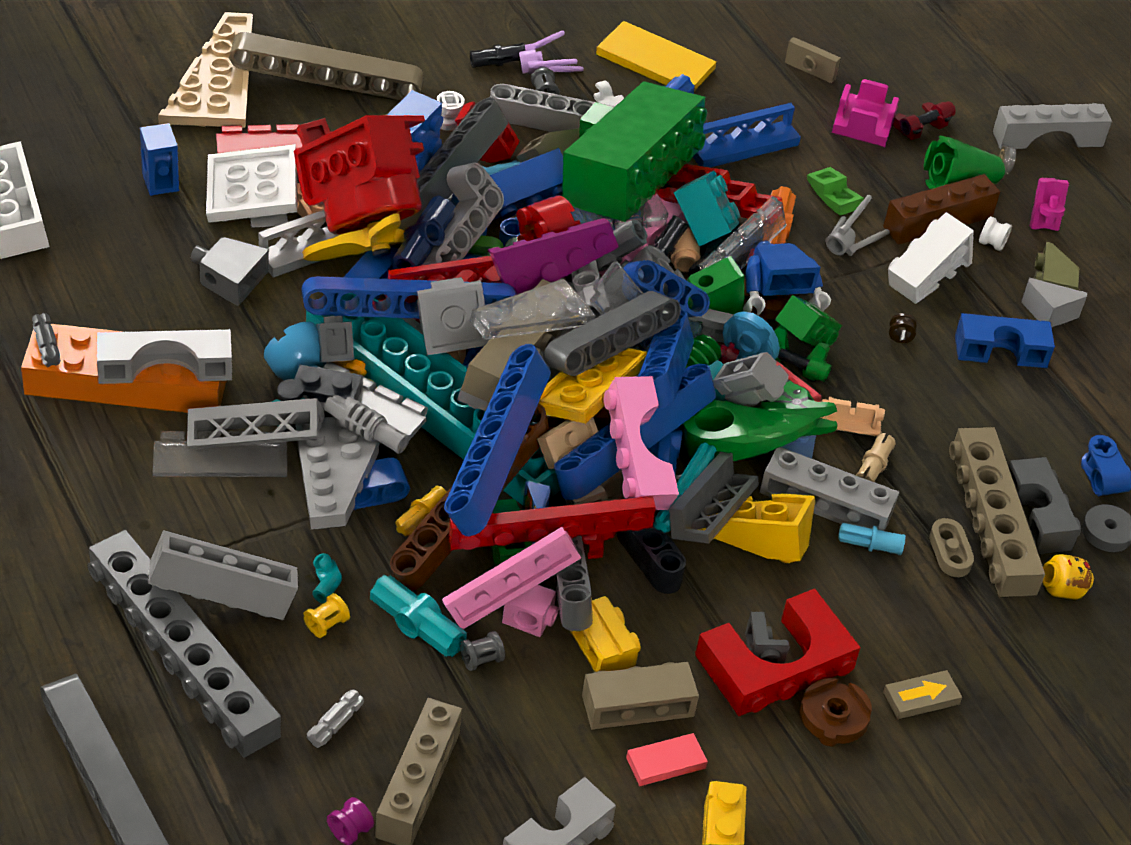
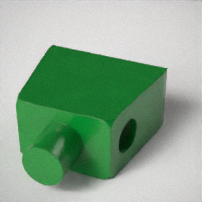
[687,256,744,323]

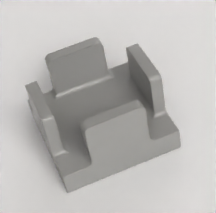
[417,277,490,355]

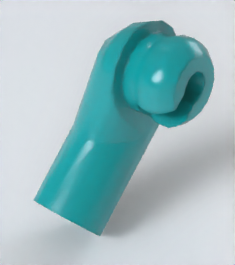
[312,553,342,603]

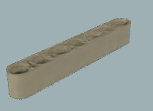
[229,32,423,100]

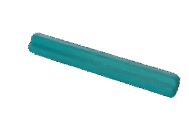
[654,443,716,533]

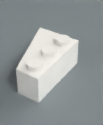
[888,212,974,304]

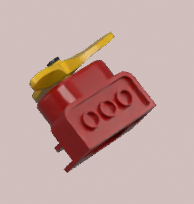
[293,115,425,261]

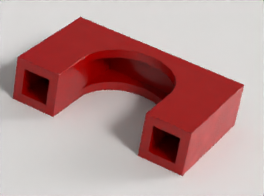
[695,588,861,716]

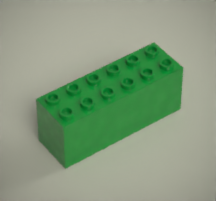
[563,81,707,222]

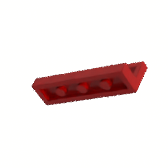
[385,256,501,303]

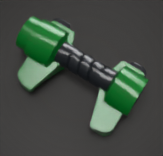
[774,325,832,382]

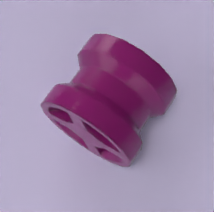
[327,797,374,845]

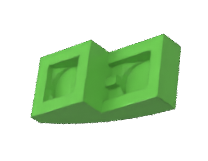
[807,167,864,216]

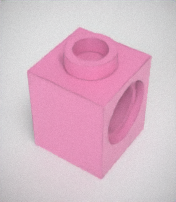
[502,585,559,637]

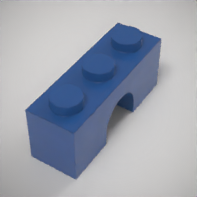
[955,313,1055,368]

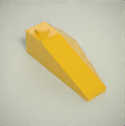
[698,493,815,563]

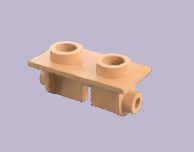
[821,397,885,436]

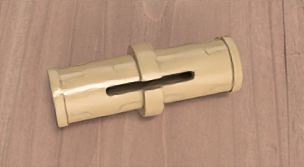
[856,433,896,482]

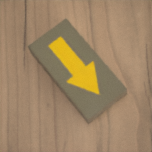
[883,670,962,719]

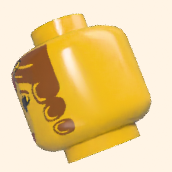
[1042,554,1094,600]

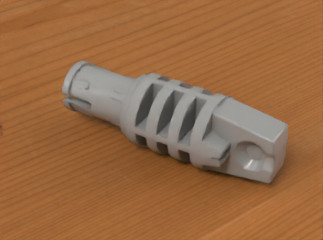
[324,395,410,454]

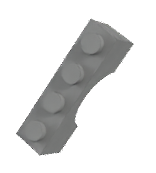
[993,103,1112,149]
[97,329,232,384]

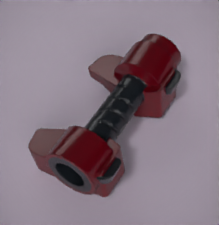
[893,101,956,140]

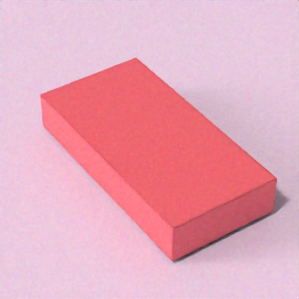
[626,733,708,786]

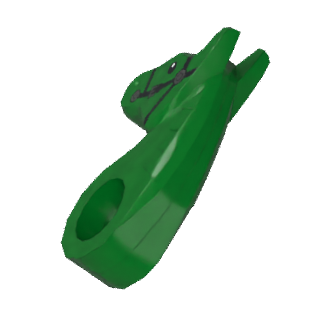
[682,379,838,461]

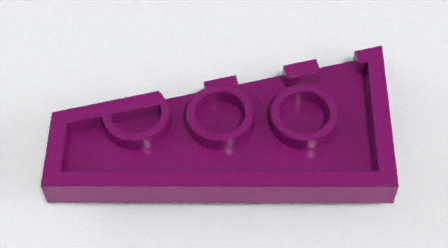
[488,218,619,302]

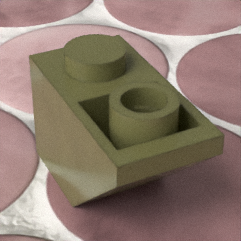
[1034,242,1080,290]

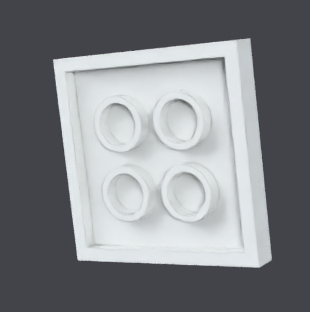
[206,145,297,223]

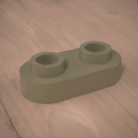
[929,518,974,577]

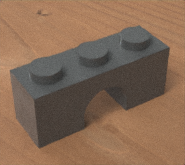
[1008,457,1081,554]

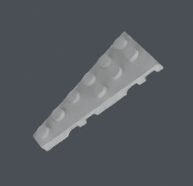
[295,417,380,529]

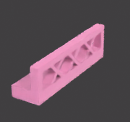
[442,527,581,629]

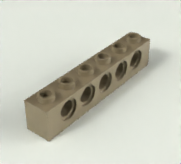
[949,427,1045,597]

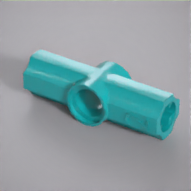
[370,575,467,657]

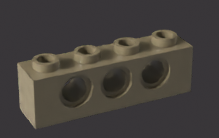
[375,698,462,845]

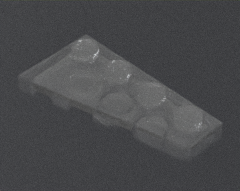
[470,279,596,340]

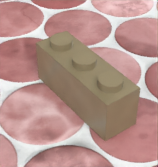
[582,662,699,730]

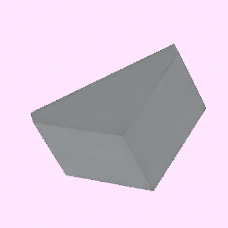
[1021,277,1087,327]

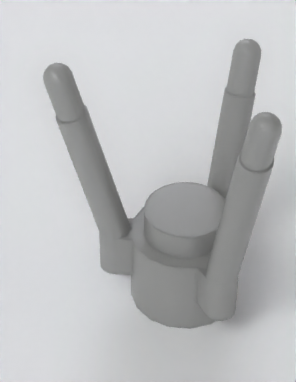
[825,195,890,256]

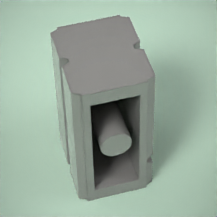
[713,352,789,407]

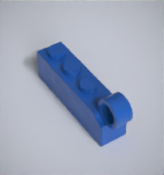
[451,148,563,236]

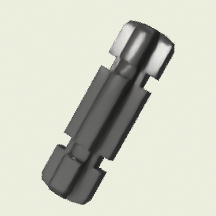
[32,313,61,367]

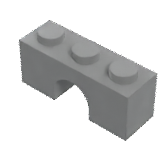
[503,777,616,845]

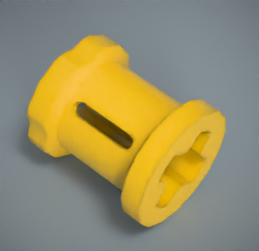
[304,593,350,638]

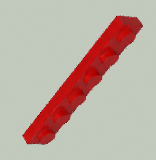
[449,496,656,550]

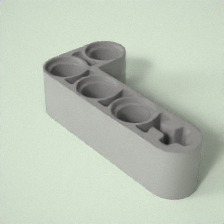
[422,162,504,265]

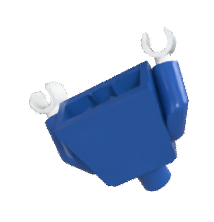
[743,240,831,316]

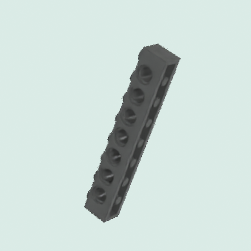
[87,530,281,758]

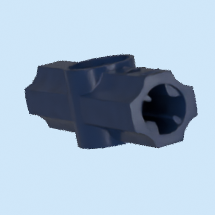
[393,195,455,269]

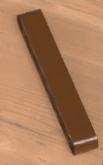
[390,403,549,591]

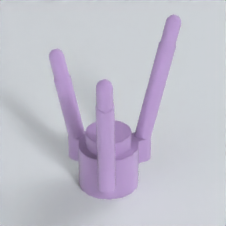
[519,31,584,74]

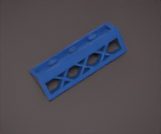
[693,103,801,168]

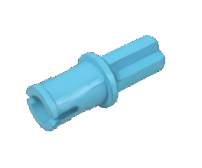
[838,523,906,555]

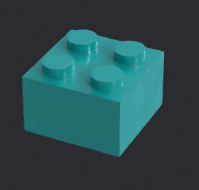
[674,170,740,246]

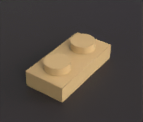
[537,417,598,469]

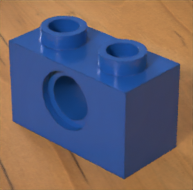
[140,123,179,196]

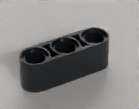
[617,517,686,594]

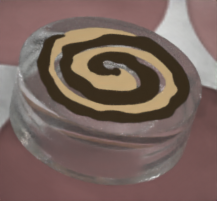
[998,145,1016,174]

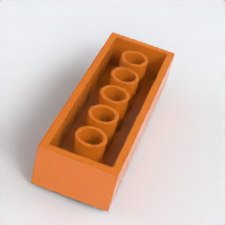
[21,324,226,413]

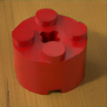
[517,195,581,241]

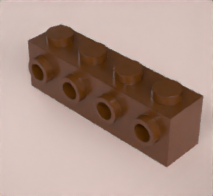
[883,174,1000,245]

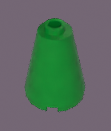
[924,136,1005,189]

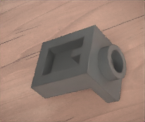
[316,316,354,362]
[745,612,790,664]

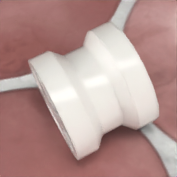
[979,216,1012,251]

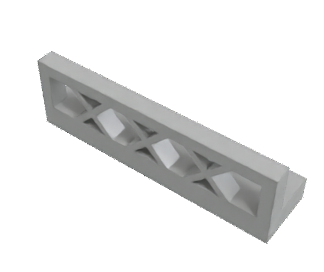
[258,210,339,277]
[187,398,325,449]

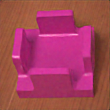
[832,79,899,147]

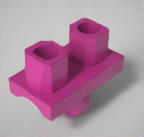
[1029,177,1069,231]

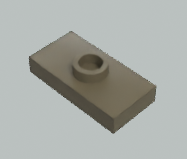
[785,37,841,83]

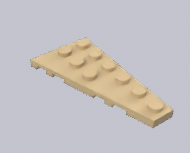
[158,12,253,128]

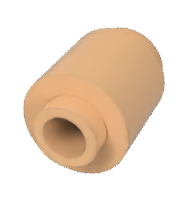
[671,228,700,272]

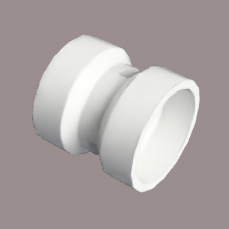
[437,91,465,131]

